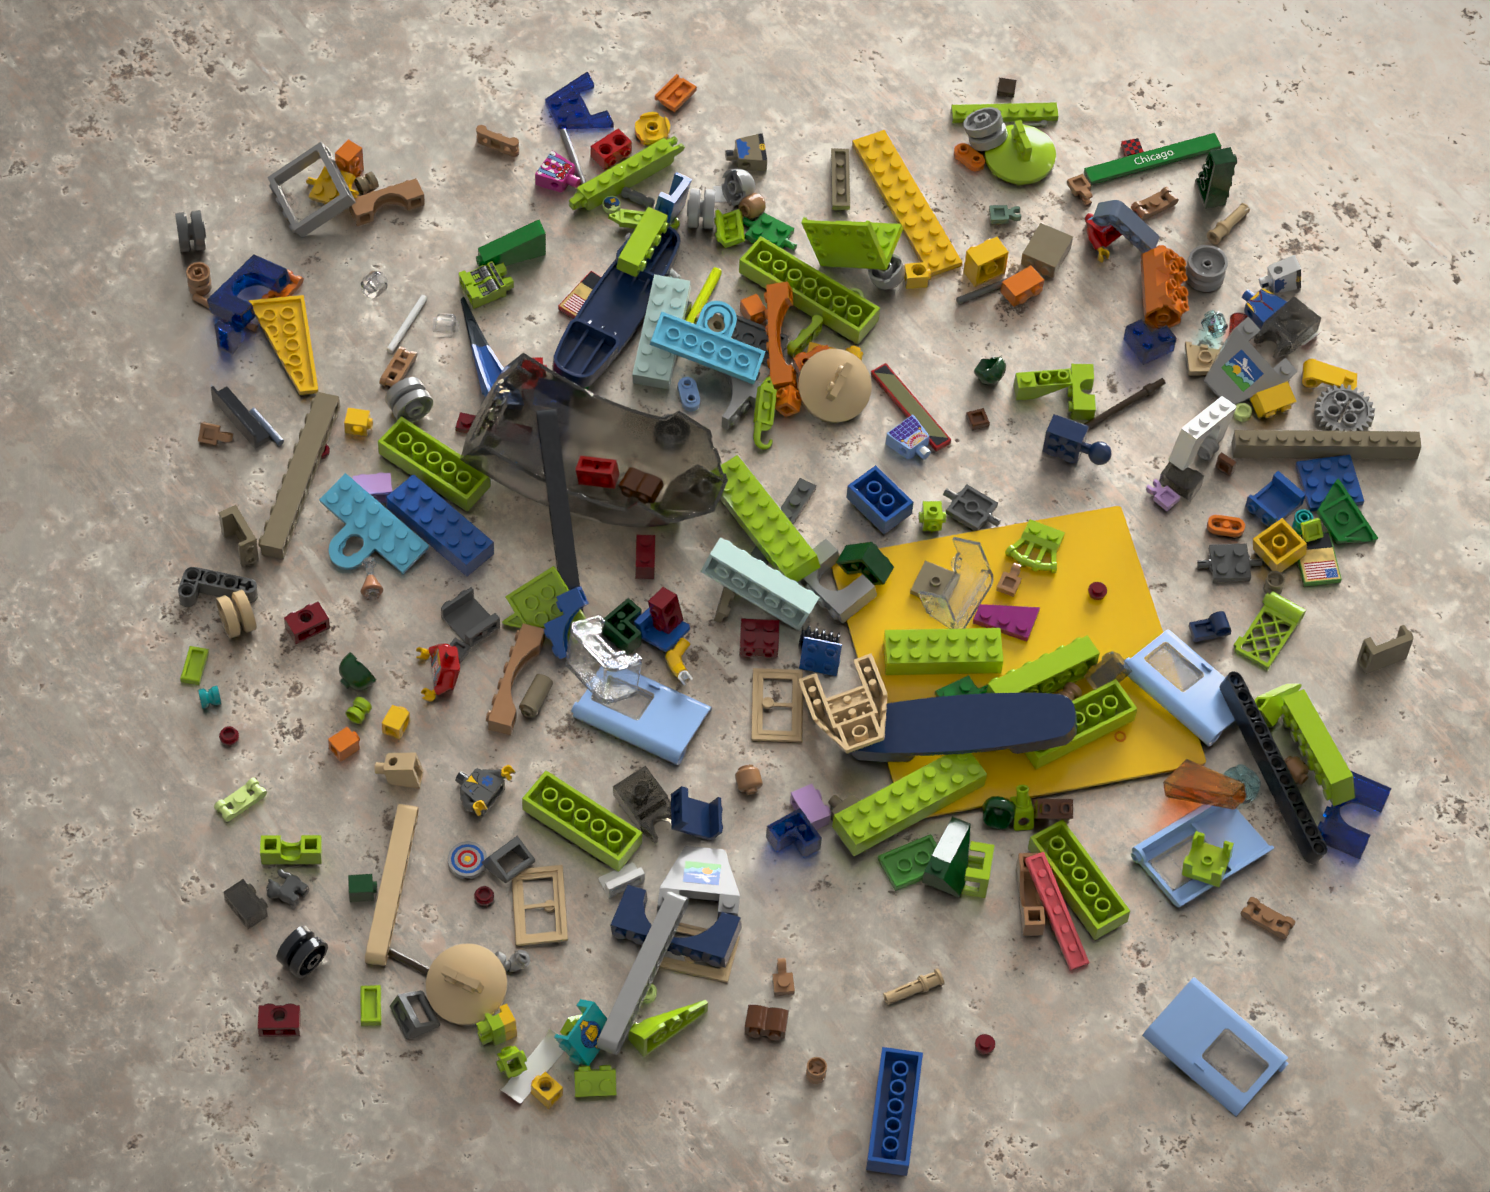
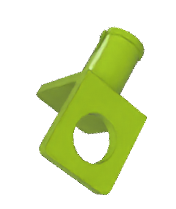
[1010,785,1034,831]

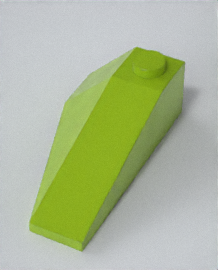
[628,1000,708,1057]

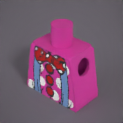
[535,150,581,193]

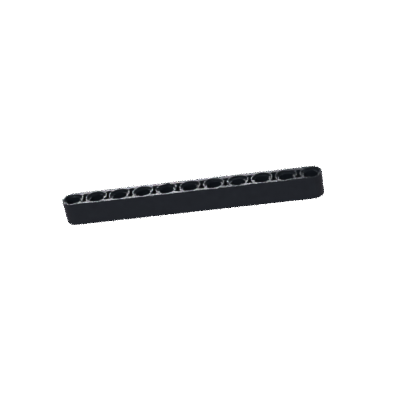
[536,408,584,614]
[1219,671,1328,864]

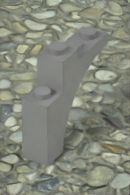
[721,372,761,430]

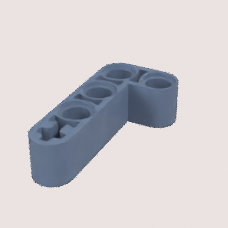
[1092,200,1160,253]

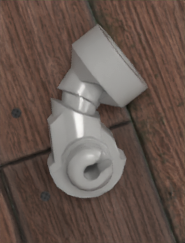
[495,950,530,973]

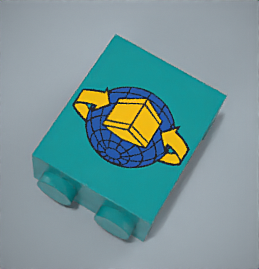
[554,999,608,1066]

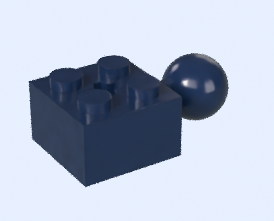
[1042,414,1112,465]

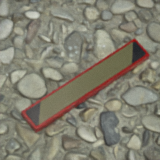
[871,363,951,452]

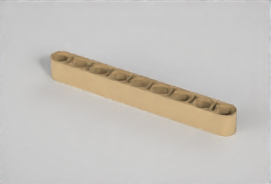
[365,804,419,966]

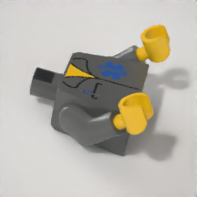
[455,765,515,816]

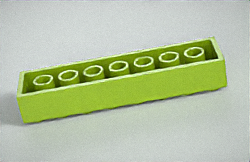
[739,236,880,344]
[706,455,821,582]
[832,753,987,856]

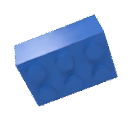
[846,465,914,534]

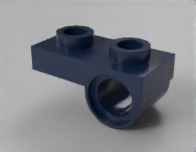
[1189,611,1232,642]

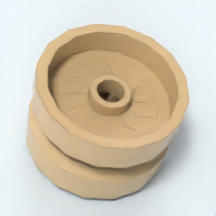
[216,590,257,639]

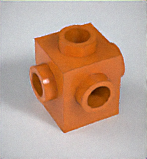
[775,384,802,417]

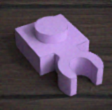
[1146,479,1180,511]

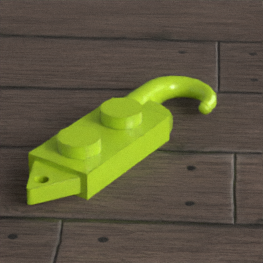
[608,209,680,230]
[753,376,777,450]

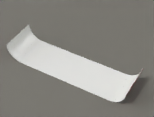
[499,1028,564,1104]

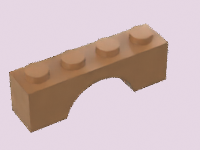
[349,178,425,226]
[1016,853,1045,936]

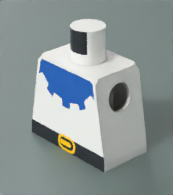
[1258,255,1301,294]

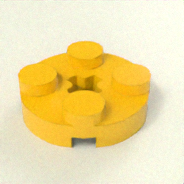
[635,112,670,145]

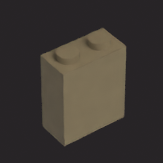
[1021,223,1073,278]

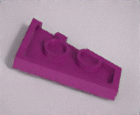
[973,604,1040,642]

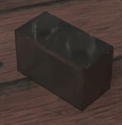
[1159,461,1204,501]
[1084,651,1132,690]
[223,879,268,929]

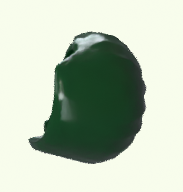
[974,357,1006,385]
[982,796,1016,829]

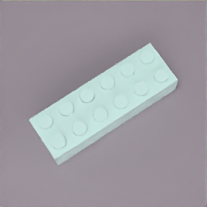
[632,274,691,389]
[700,537,819,631]

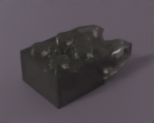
[1253,296,1321,359]
[613,765,671,844]

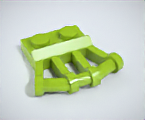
[1005,519,1065,573]

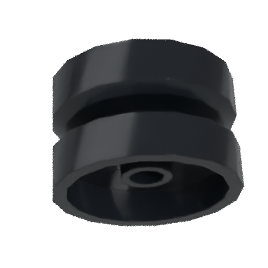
[276,925,328,979]

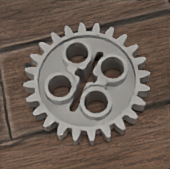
[1314,384,1375,431]

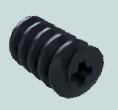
[798,625,841,649]

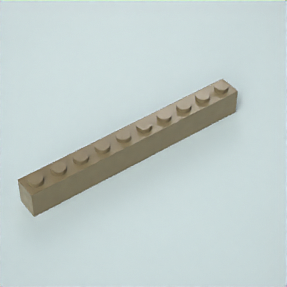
[258,392,341,559]
[1231,430,1422,459]

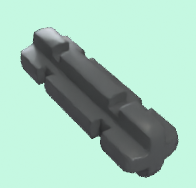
[621,187,655,208]

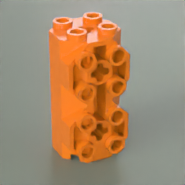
[1141,245,1189,329]

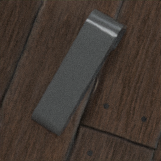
[178,567,258,607]

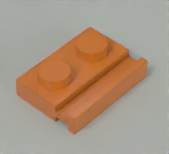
[655,74,697,112]

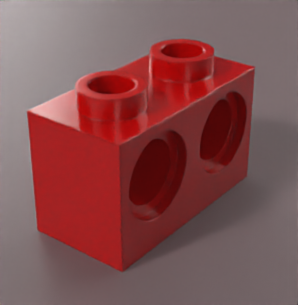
[590,128,632,170]
[575,456,620,489]

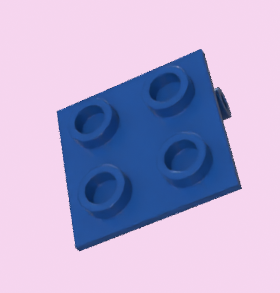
[799,637,842,676]

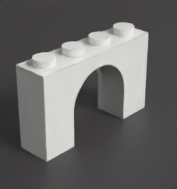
[1168,397,1236,471]

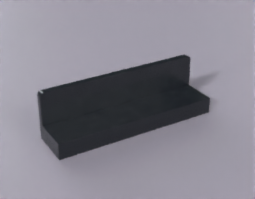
[211,386,271,449]

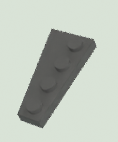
[719,314,789,364]

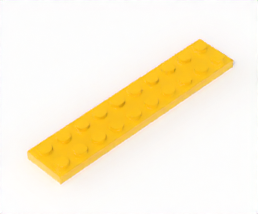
[852,130,962,277]

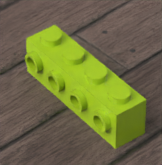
[617,207,669,277]

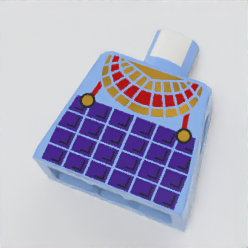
[885,415,931,460]

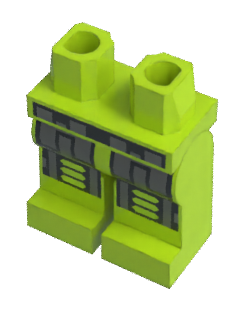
[458,261,514,309]

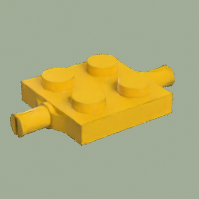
[306,166,359,204]

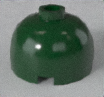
[339,652,377,691]

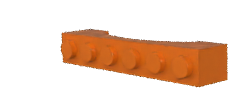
[764,281,797,390]

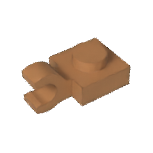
[1067,174,1093,206]
[198,422,234,445]
[996,563,1022,597]
[772,958,795,996]

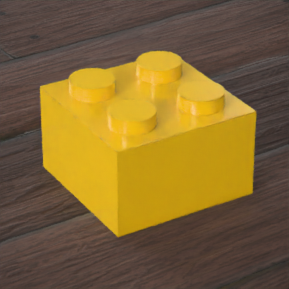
[963,237,1009,287]
[1253,518,1307,572]

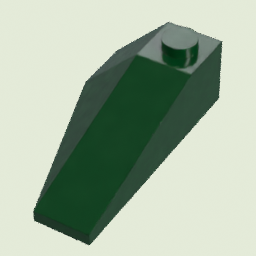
[922,816,971,897]

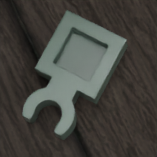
[989,205,1021,224]

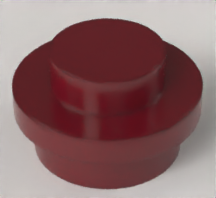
[1088,582,1107,600]
[219,726,239,746]
[474,886,494,906]
[975,1034,995,1054]

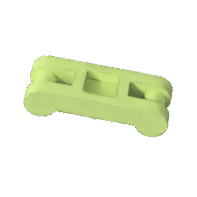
[214,778,267,822]

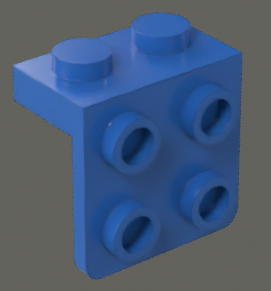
[634,608,690,652]

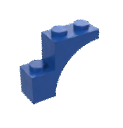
[544,586,589,659]

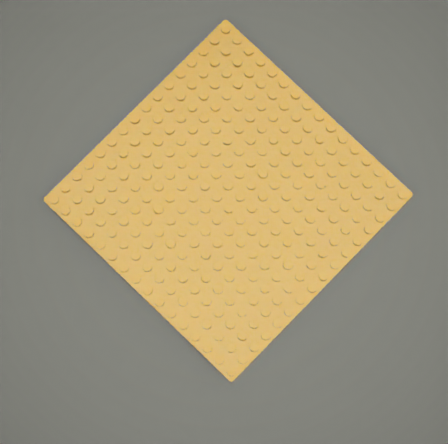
[831,506,1206,818]

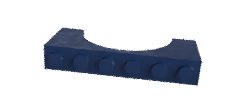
[610,885,742,968]

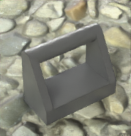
[482,836,535,883]
[390,990,441,1039]

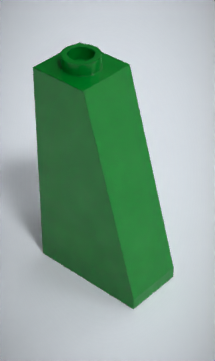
[476,219,546,267]

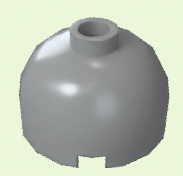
[722,169,755,206]
[868,254,905,290]

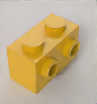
[1250,381,1297,418]

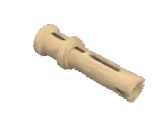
[1207,203,1250,245]
[883,968,945,1005]

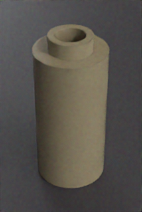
[519,674,553,717]

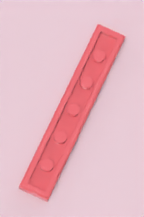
[1024,852,1090,971]

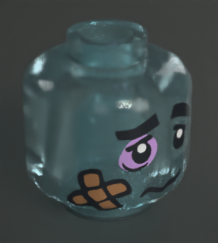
[1201,310,1228,339]

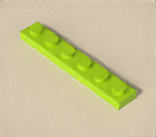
[951,102,1059,123]

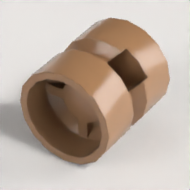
[186,262,212,296]

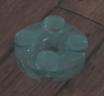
[1221,764,1261,804]

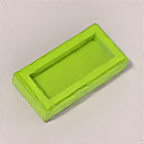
[180,646,209,685]
[360,985,382,1026]

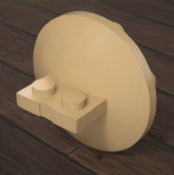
[798,349,872,423]
[426,944,507,1025]

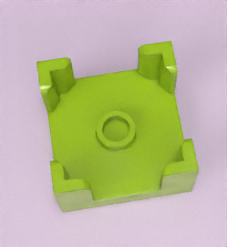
[1182,831,1234,888]
[962,841,995,898]

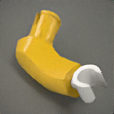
[665,638,693,685]

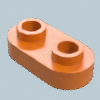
[954,143,985,172]
[1207,515,1245,537]

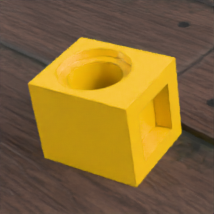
[904,262,931,289]
[344,408,373,436]
[381,705,410,740]
[531,1072,563,1109]

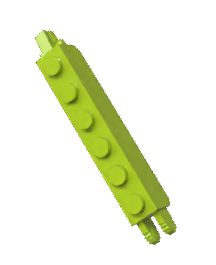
[569,136,685,211]

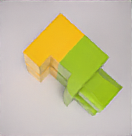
[476,1003,517,1046]

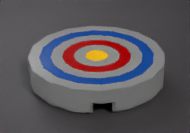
[447,841,487,879]

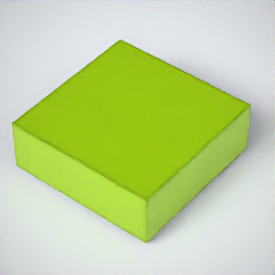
[1300,518,1323,542]

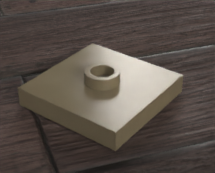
[910,561,960,607]

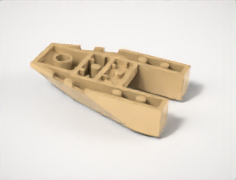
[798,653,887,753]

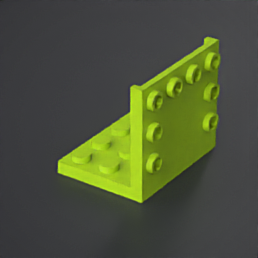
[801,217,903,270]

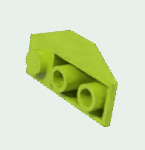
[1013,368,1073,400]
[1254,684,1302,727]

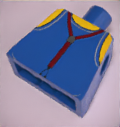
[1241,289,1288,333]

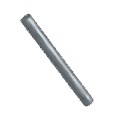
[560,128,586,185]

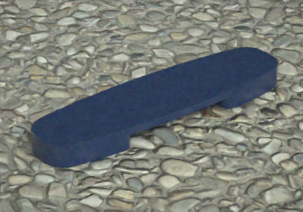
[552,226,681,388]
[849,693,1077,762]

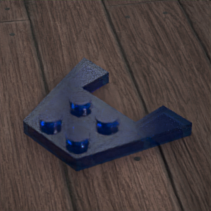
[545,71,614,130]

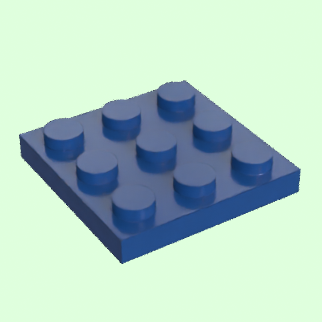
[1295,455,1364,512]

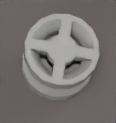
[1197,437,1219,460]

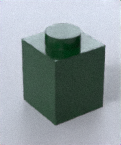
[348,874,378,902]

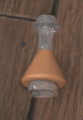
[360,557,383,600]

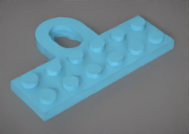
[649,301,766,385]
[319,473,429,575]

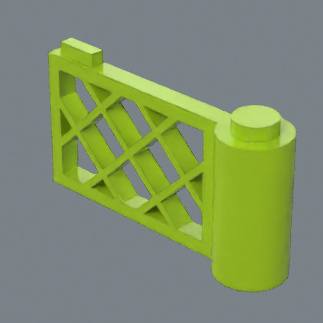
[1233,591,1306,670]

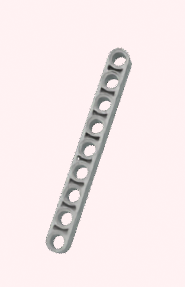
[597,891,689,1055]

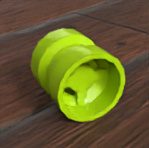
[345,697,372,724]

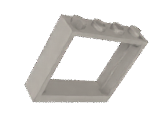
[267,142,356,238]

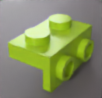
[714,209,745,248]
[574,1065,617,1097]

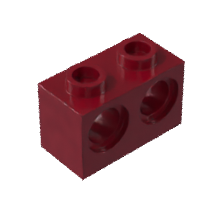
[648,587,684,635]

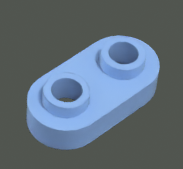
[678,377,700,412]

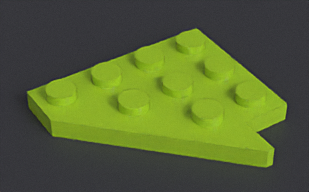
[501,566,594,642]

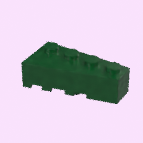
[1195,147,1237,209]

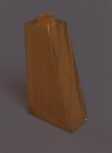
[1163,759,1246,810]

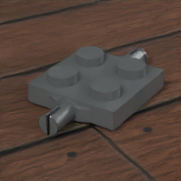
[943,484,1001,531]
[1197,543,1262,582]

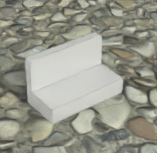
[598,862,645,898]

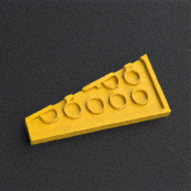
[248,295,318,395]

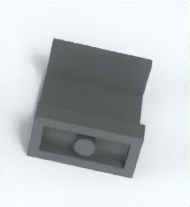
[441,587,500,647]

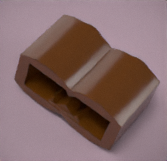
[619,467,664,504]
[745,1005,789,1041]

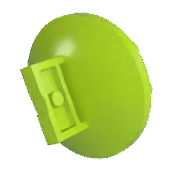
[985,120,1056,185]

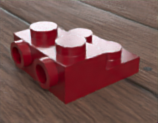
[739,618,780,658]

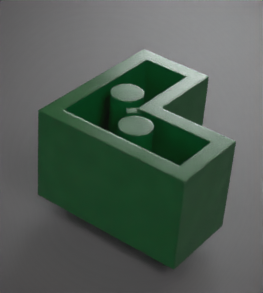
[836,542,894,585]
[600,598,642,656]

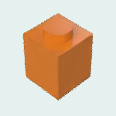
[740,294,766,324]
[328,727,360,762]

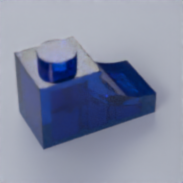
[214,320,245,354]

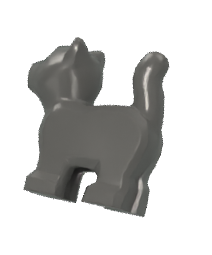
[266,869,309,909]

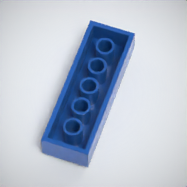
[386,474,494,577]
[866,1047,923,1176]

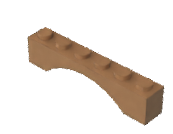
[486,623,545,736]

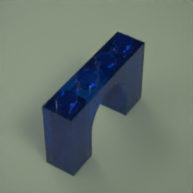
[207,254,291,328]
[1318,771,1392,859]

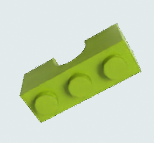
[1067,363,1096,420]
[260,835,323,864]

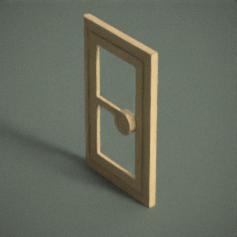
[751,668,803,743]
[512,865,568,946]
[659,923,740,983]

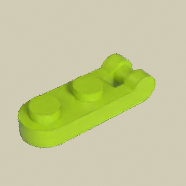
[786,315,823,358]

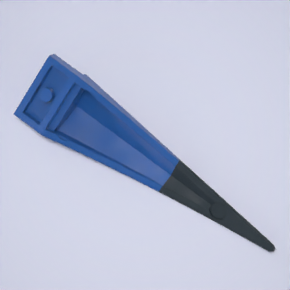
[461,296,524,409]

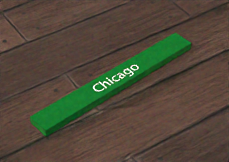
[1084,132,1222,185]

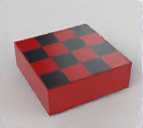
[1121,138,1144,157]

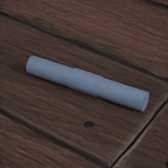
[249,408,284,446]

